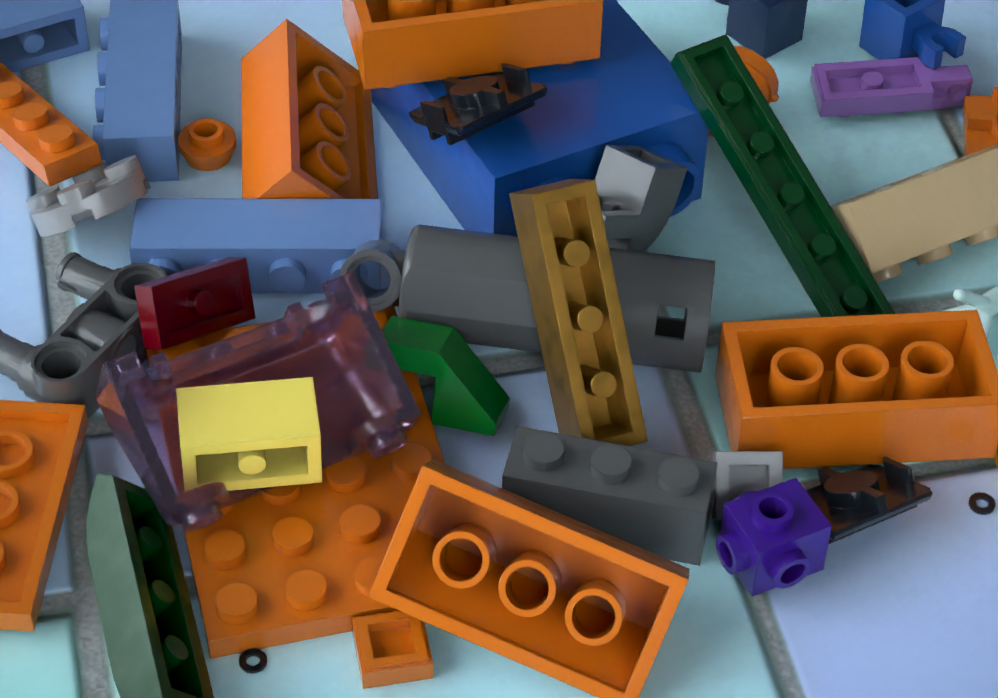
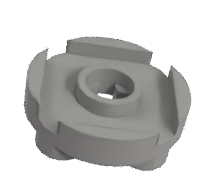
[26,155,151,237]

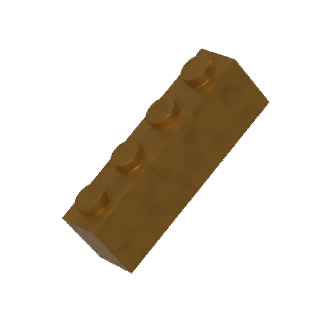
[509,179,648,446]

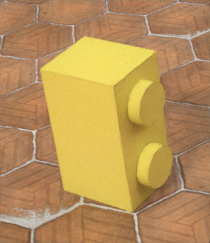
[176,377,322,495]

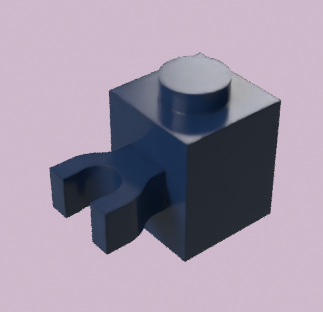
[714,0,808,59]

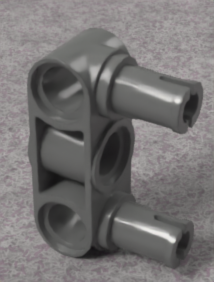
[0,252,167,418]

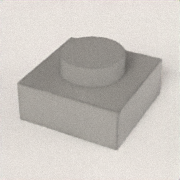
[712,451,783,519]

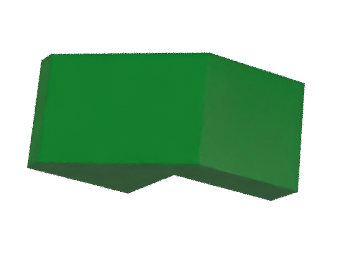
[372,316,510,436]

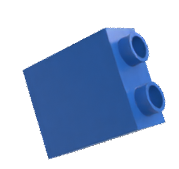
[371,0,709,236]

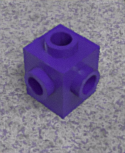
[716,478,832,597]

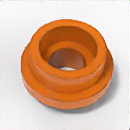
[178,118,236,171]

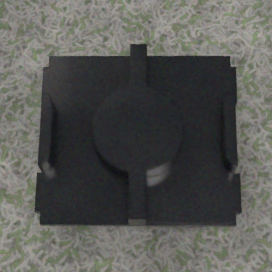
[409,63,547,145]
[806,456,933,544]

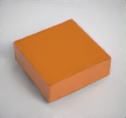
[351,611,433,689]

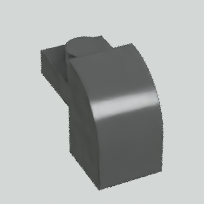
[595,145,688,252]

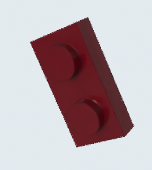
[134,257,256,350]

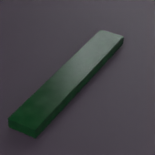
[670,34,895,317]

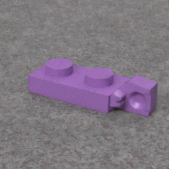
[810,57,973,118]

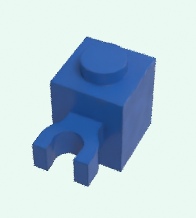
[859,0,966,70]

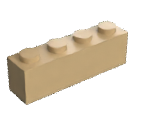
[831,144,998,282]

